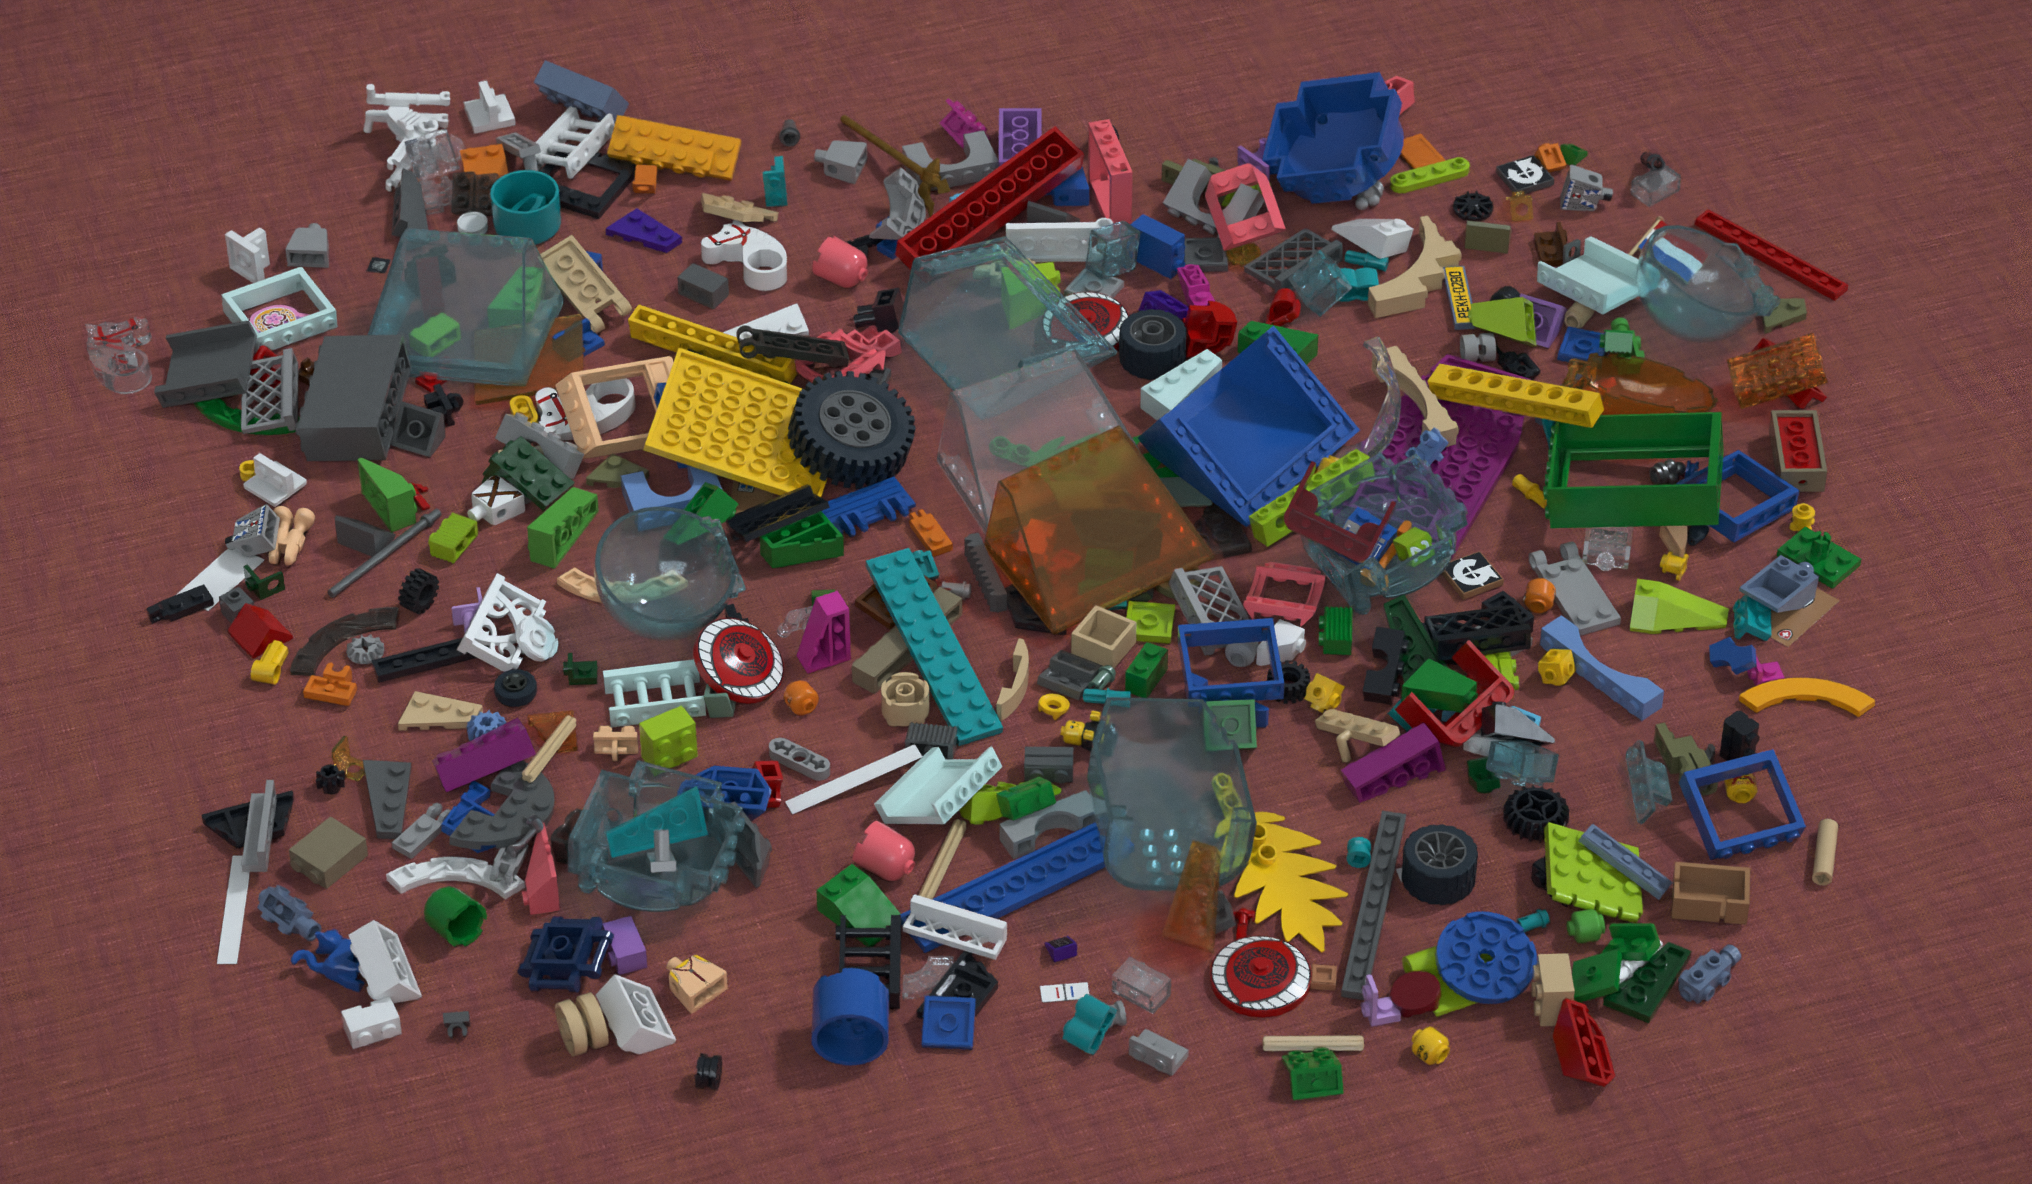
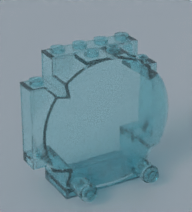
[1301,452,1468,615]
[568,760,745,912]

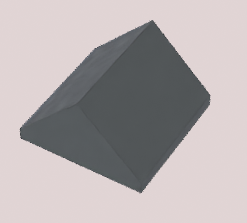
[1027,201,1080,223]
[390,401,446,457]
[335,515,396,556]

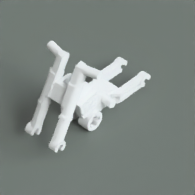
[363,84,450,192]

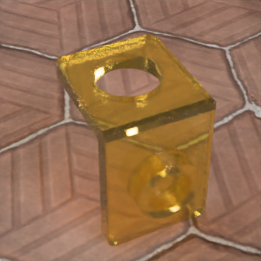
[1506,191,1533,221]
[332,736,365,781]

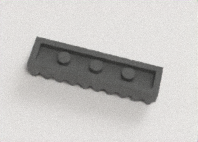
[964,532,1007,613]

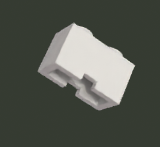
[341,996,402,1049]

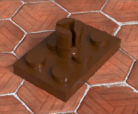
[855,575,937,630]

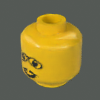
[1411,1027,1450,1065]

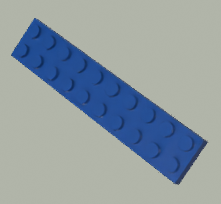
[900,817,1134,953]

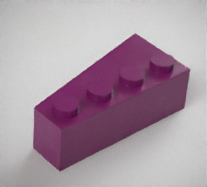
[432,717,536,792]
[1341,723,1446,803]

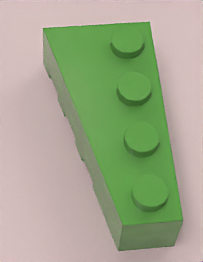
[527,487,599,569]

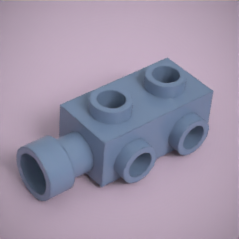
[257,885,321,941]
[1678,944,1741,1004]

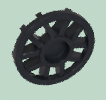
[1453,191,1493,221]

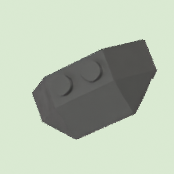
[707,802,772,888]

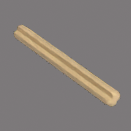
[918,819,966,900]

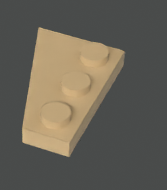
[398,691,483,731]

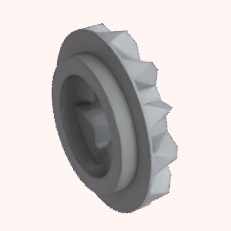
[346,634,384,664]

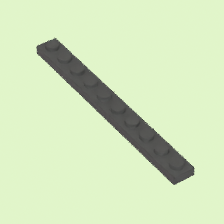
[1341,811,1406,1000]

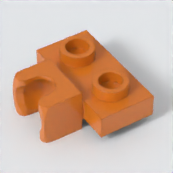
[303,662,357,706]

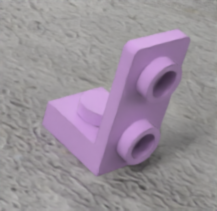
[1361,974,1401,1027]

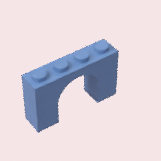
[621,465,722,528]

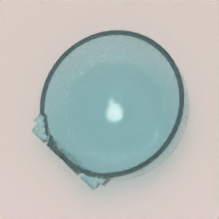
[594,507,746,641]

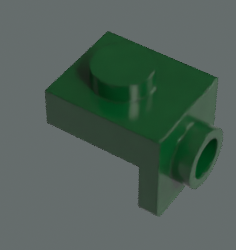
[1467,757,1501,793]

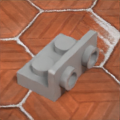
[1129,1029,1189,1076]

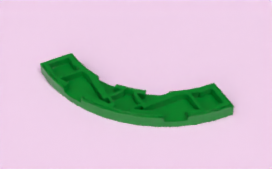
[194,398,300,435]

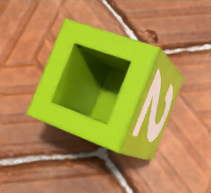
[1393,527,1434,566]

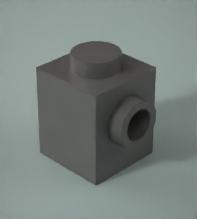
[219,587,254,624]

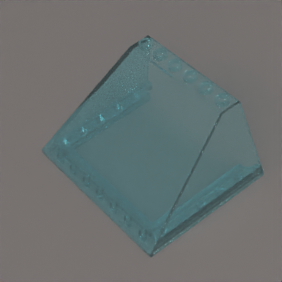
[368,228,564,387]
[898,236,1118,421]

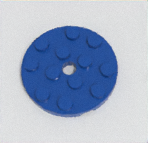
[1435,911,1537,1004]

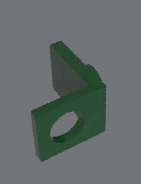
[243,564,285,600]

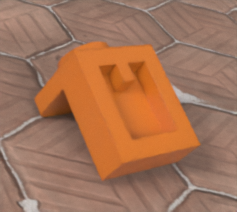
[1534,143,1567,173]

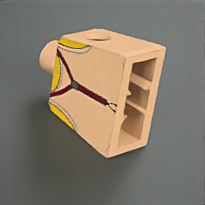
[667,955,728,1014]

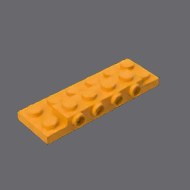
[607,115,742,181]

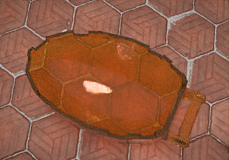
[1562,353,1718,415]

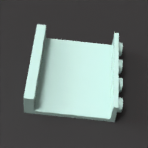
[1537,236,1657,314]

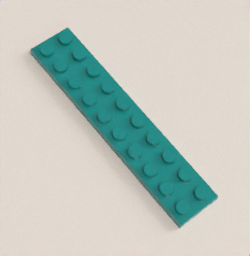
[865,548,1003,746]

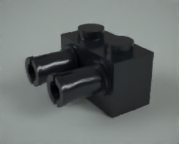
[854,288,906,333]

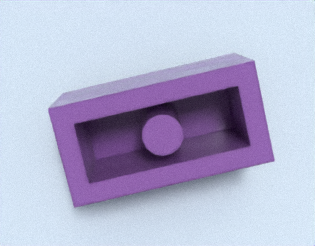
[603,916,647,975]

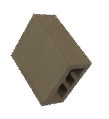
[289,816,368,889]

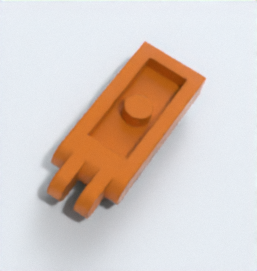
[909,509,953,557]

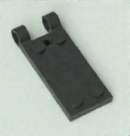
[736,325,849,368]

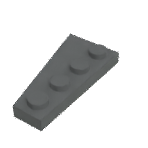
[363,760,412,839]

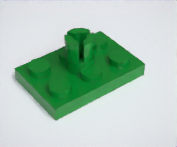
[1777,526,1861,589]

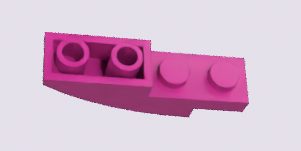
[1177,264,1215,306]

